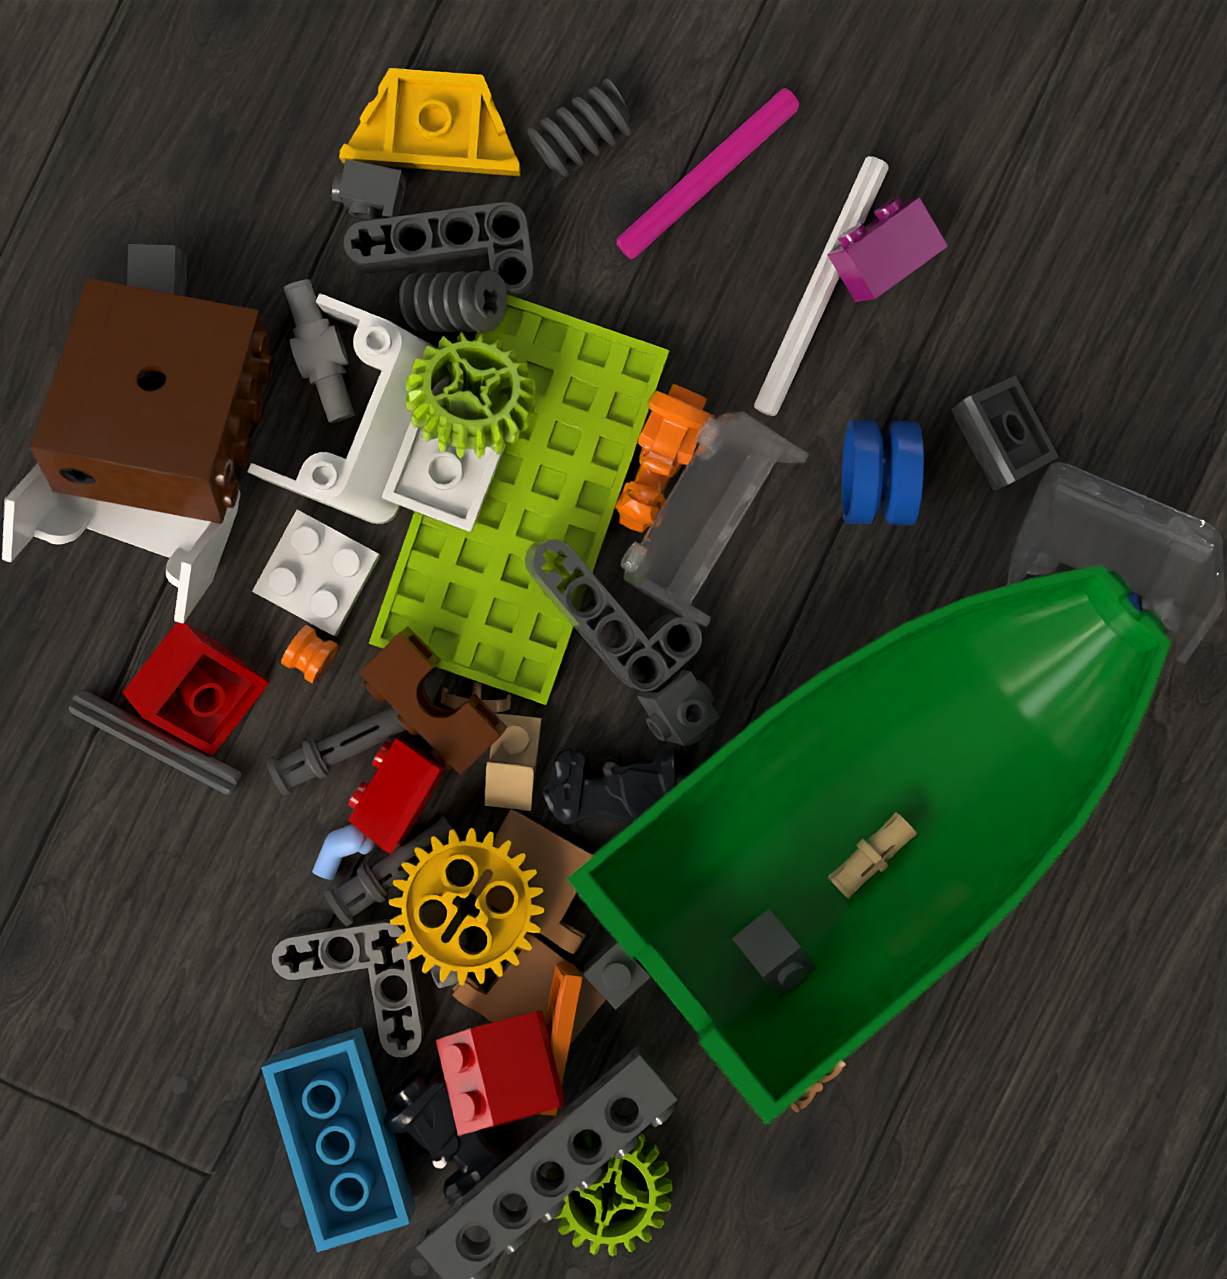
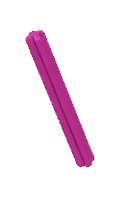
[616,88,800,259]

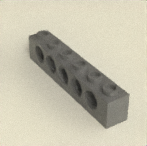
[416,1045,678,1279]

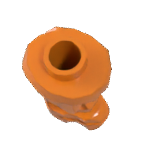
[615,384,715,533]

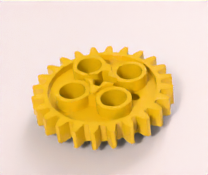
[389,828,544,985]

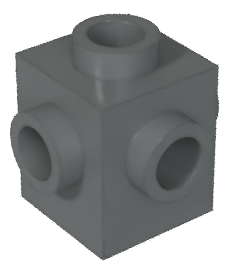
[636,670,720,746]

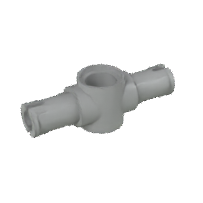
[283,279,355,423]

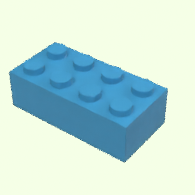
[261,1027,416,1252]

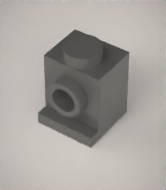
[332,159,407,220]

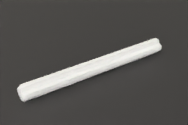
[754,156,889,416]

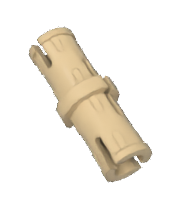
[827,812,917,899]

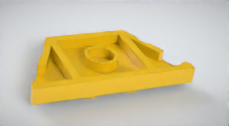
[339,68,521,176]

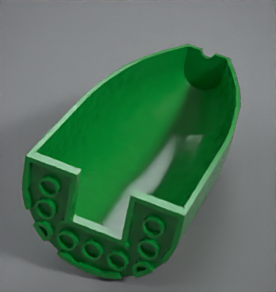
[566,565,1171,1125]

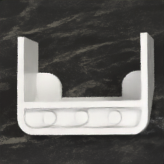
[248,293,451,524]
[2,463,240,623]

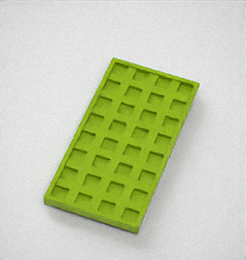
[369,294,669,705]

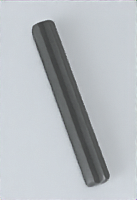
[69,691,242,795]

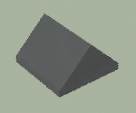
[951,375,1059,492]

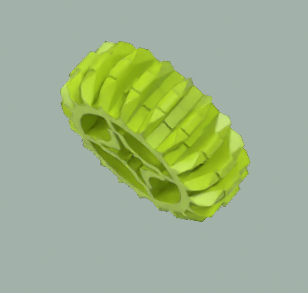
[406,331,536,460]
[546,1129,673,1257]

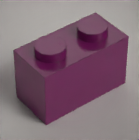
[827,197,948,302]

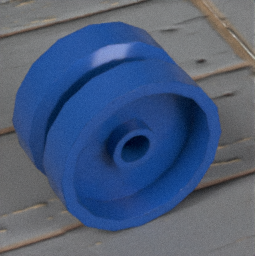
[841,419,924,526]

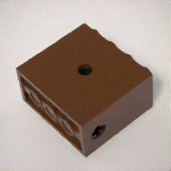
[30,278,275,524]

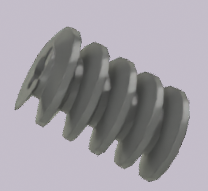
[527,78,631,177]
[399,271,507,333]

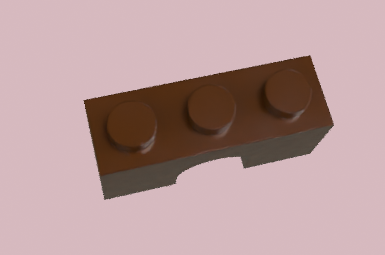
[359,627,507,775]

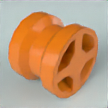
[281,625,339,684]

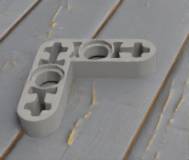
[272,919,424,1057]

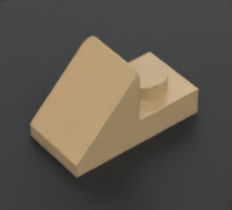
[485,713,542,811]

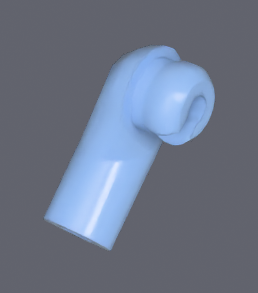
[312,824,375,880]

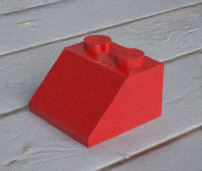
[122,621,269,756]
[348,736,447,854]
[436,1010,566,1136]

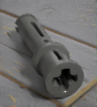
[266,707,407,797]
[324,815,460,927]

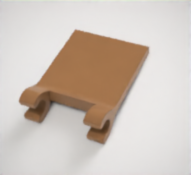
[471,809,594,954]
[452,932,606,1045]

